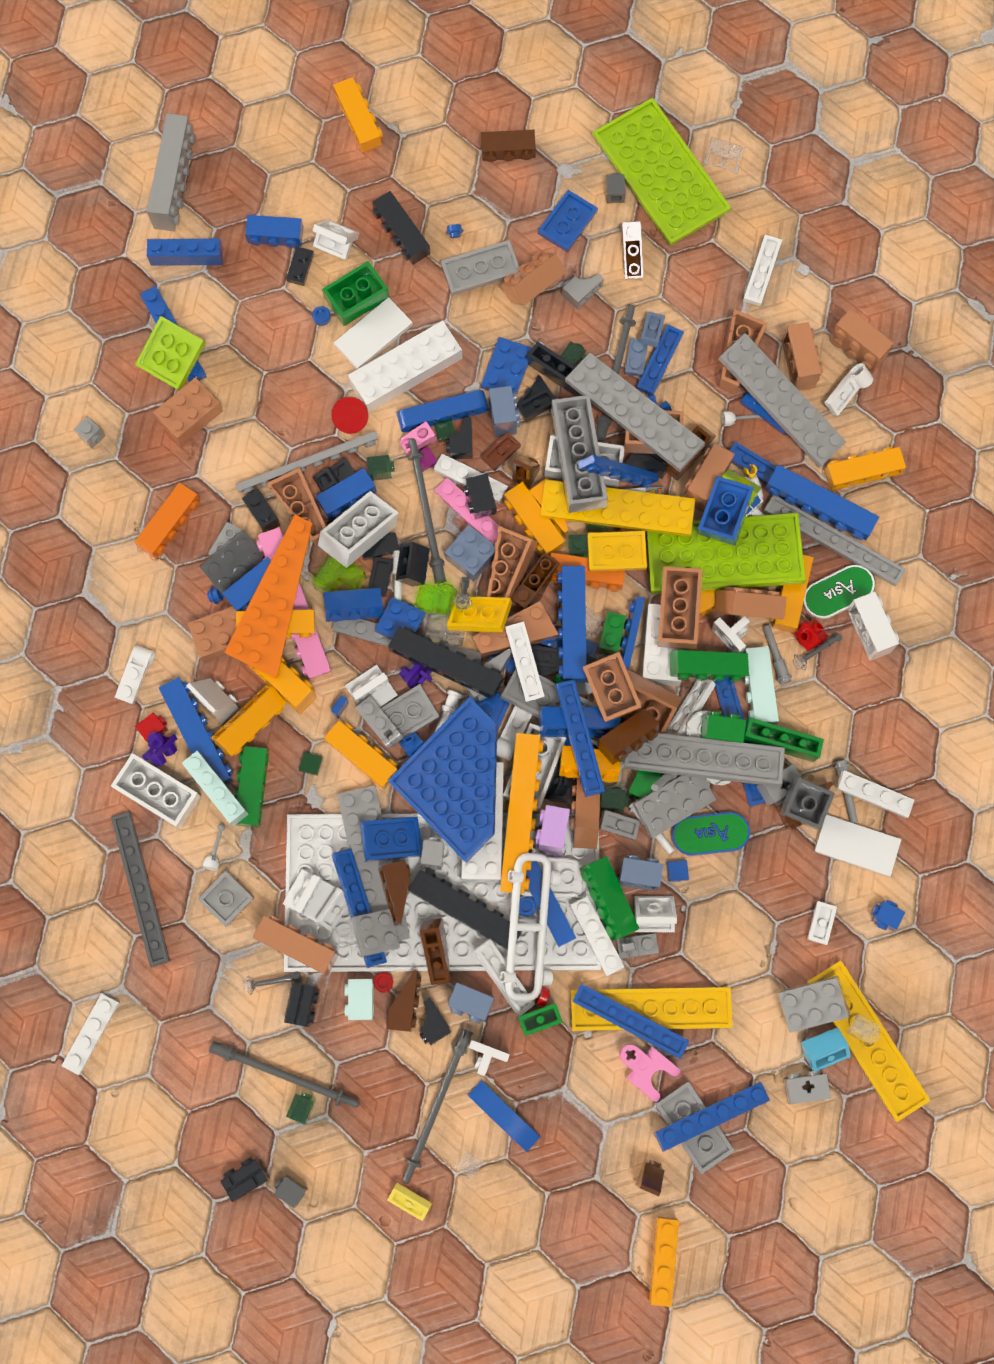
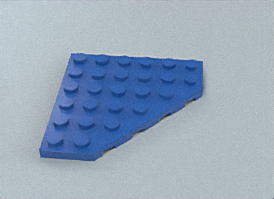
[388,697,498,863]

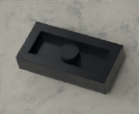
[286,247,314,286]

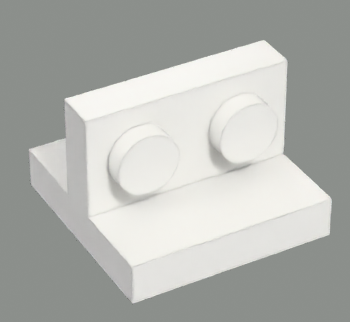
[312,219,359,260]
[712,616,750,653]
[345,665,398,708]
[283,869,336,923]
[634,896,677,932]
[469,1040,510,1076]

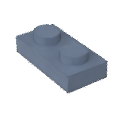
[640,311,665,347]
[624,338,648,377]

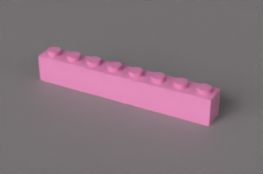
[256,527,332,680]

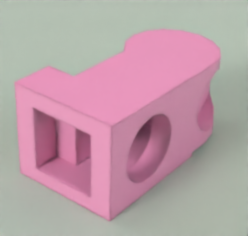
[399,422,437,455]

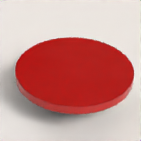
[331,397,369,434]

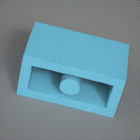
[801,1027,851,1071]

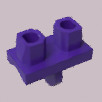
[399,662,433,689]
[142,732,178,767]

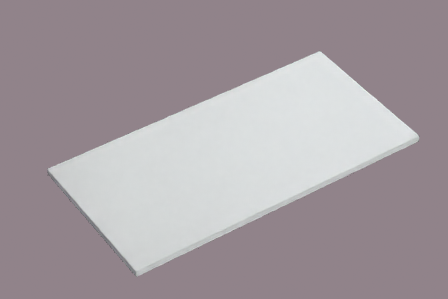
[284,813,601,972]

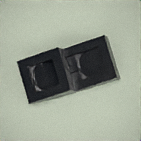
[313,458,356,492]

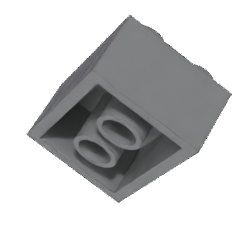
[778,975,851,1033]

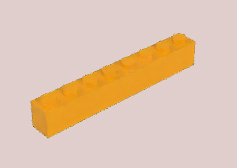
[500,733,544,894]

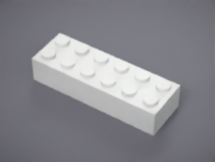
[348,321,463,413]
[461,762,504,883]

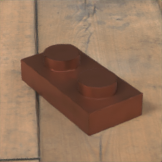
[481,432,521,471]

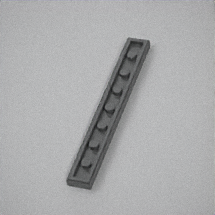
[111,811,170,968]

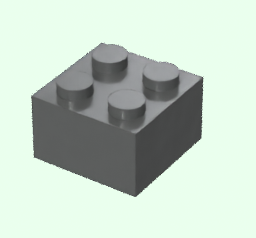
[779,778,835,830]

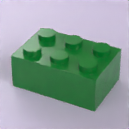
[322,261,390,326]

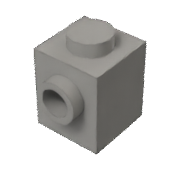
[74,417,105,449]

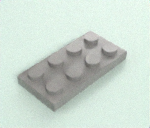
[441,240,519,296]
[632,775,716,838]
[655,1081,735,1174]

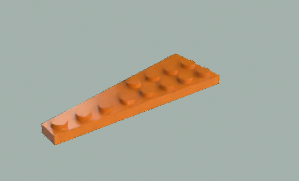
[224,515,313,679]

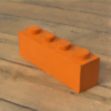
[134,482,200,559]
[551,552,625,592]

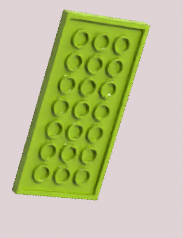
[592,98,731,246]
[647,513,806,595]

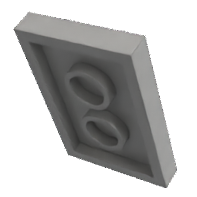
[381,684,440,748]

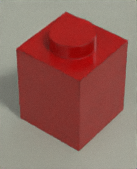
[135,712,168,743]

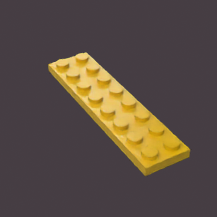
[540,480,695,537]
[807,961,931,1122]
[571,987,733,1031]

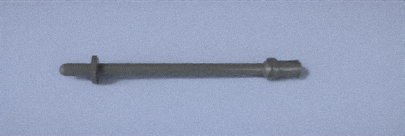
[596,304,636,441]
[407,438,447,584]
[403,1028,473,1184]
[209,1041,360,1108]

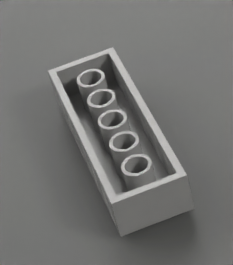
[147,113,196,232]
[551,395,608,513]

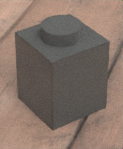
[605,173,626,203]
[274,1176,308,1208]

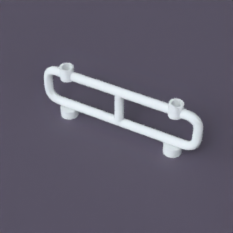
[500,853,561,1001]

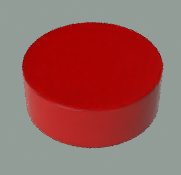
[373,972,394,993]
[535,986,550,1007]

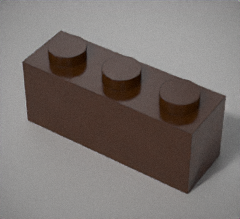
[481,129,536,162]
[598,708,660,765]

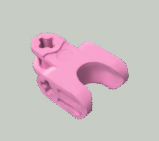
[619,1045,681,1102]

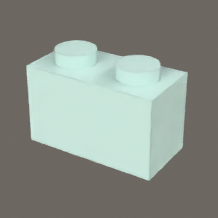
[345,979,374,1021]

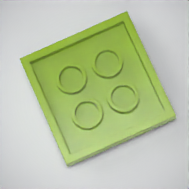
[135,316,206,390]

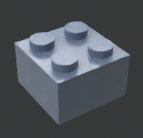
[489,386,520,437]
[444,525,495,582]
[619,855,663,892]
[448,983,495,1024]

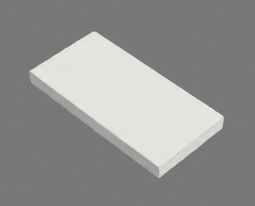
[334,297,413,369]
[814,815,901,877]

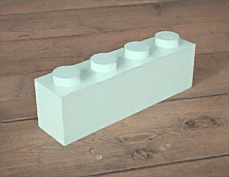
[743,646,779,725]
[182,751,248,826]

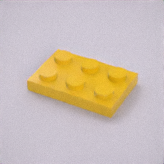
[587,531,647,572]
[447,596,512,632]

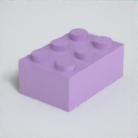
[535,805,570,856]

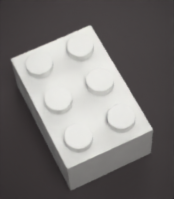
[847,592,899,661]

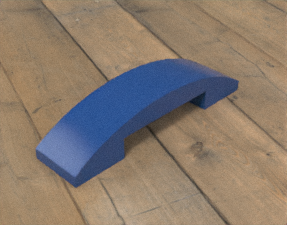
[468,1080,540,1152]

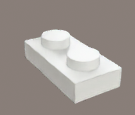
[315,887,348,931]
[807,901,837,945]

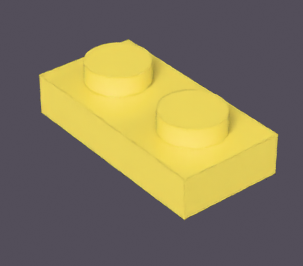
[387,1183,432,1221]

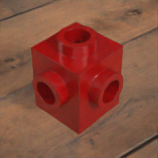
[794,619,829,652]

